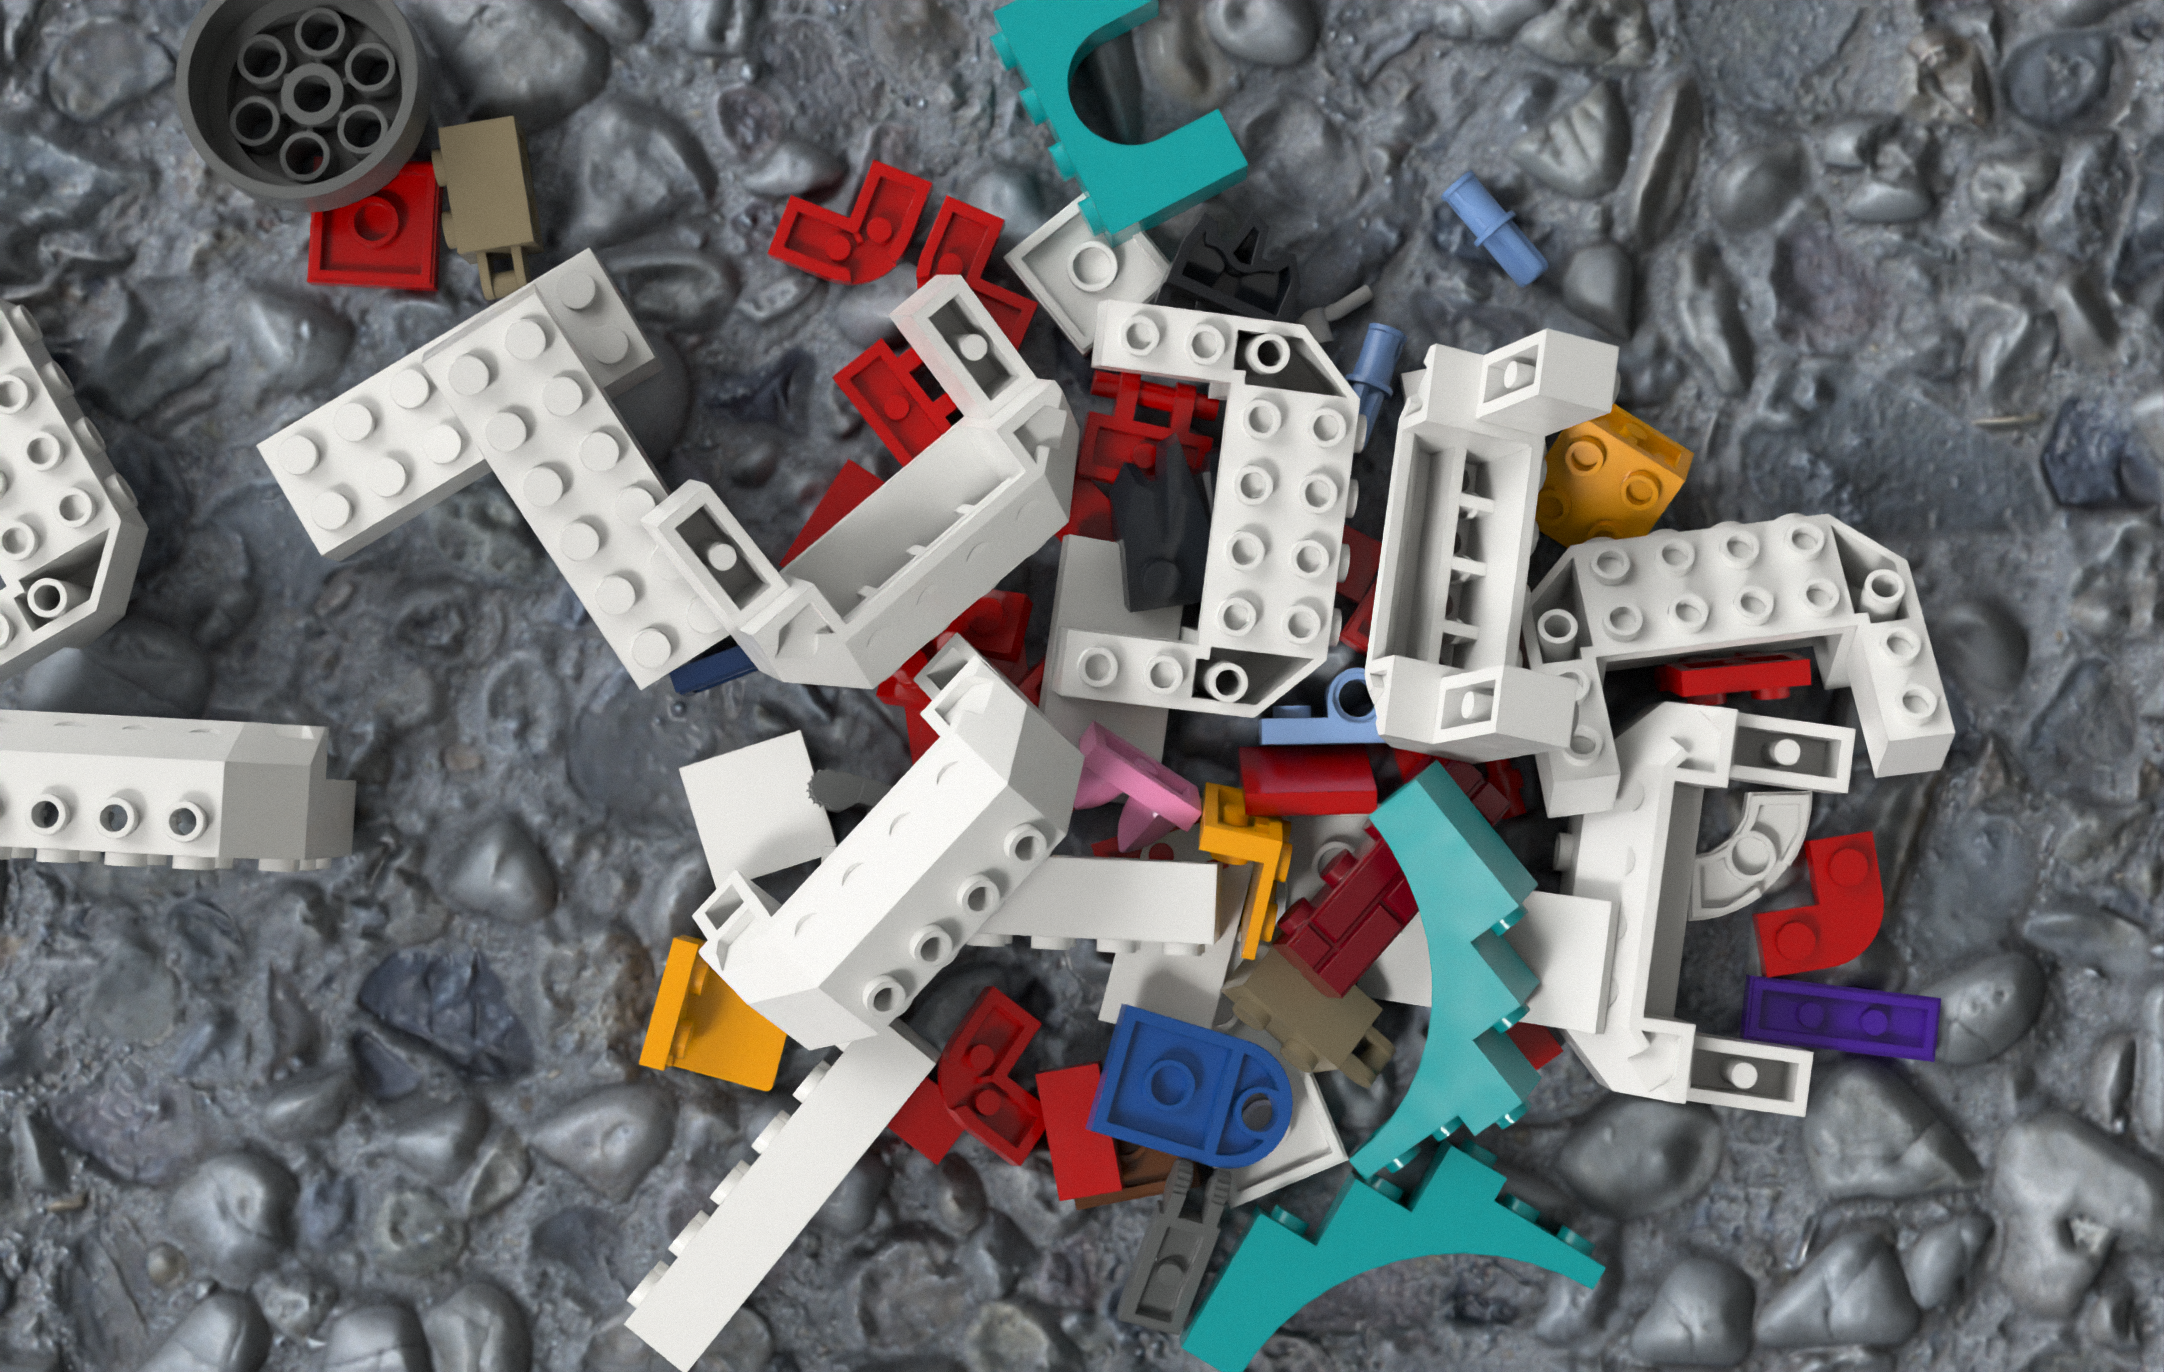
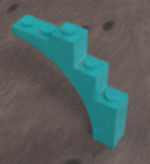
[1349,760,1542,1180]
[1179,1137,1606,1372]

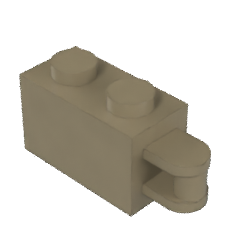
[432,116,545,301]
[1220,928,1396,1088]

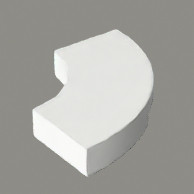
[1687,791,1812,921]

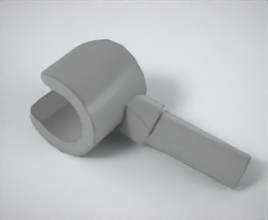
[1294,285,1373,347]

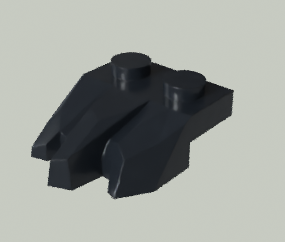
[1152,212,1301,323]
[1109,432,1221,613]

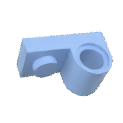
[1258,667,1387,746]

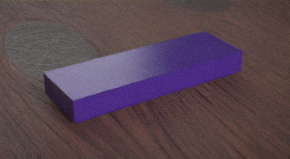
[1739,974,1941,1062]

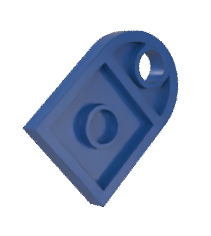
[1085,1004,1293,1169]

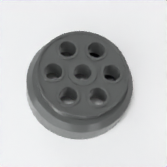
[175,0,432,212]

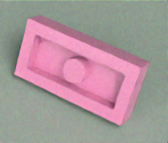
[1074,720,1202,853]

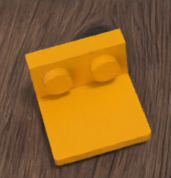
[1535,403,1694,548]
[1199,782,1292,960]
[639,935,788,1091]

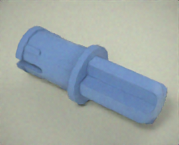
[1440,170,1548,288]
[1345,323,1408,450]

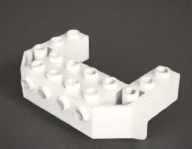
[639,275,1080,689]
[0,298,149,684]
[1051,299,1367,718]
[1364,328,1621,764]
[1519,513,1955,818]
[692,632,1085,1051]
[1553,701,1856,1117]
[0,709,356,872]

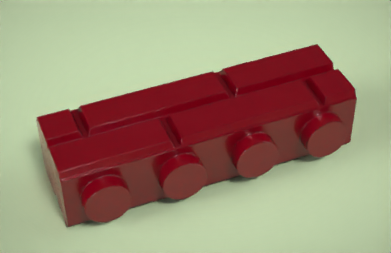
[1272,755,1511,999]

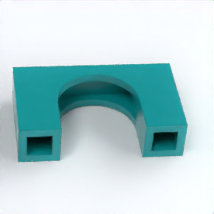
[989,0,1248,249]

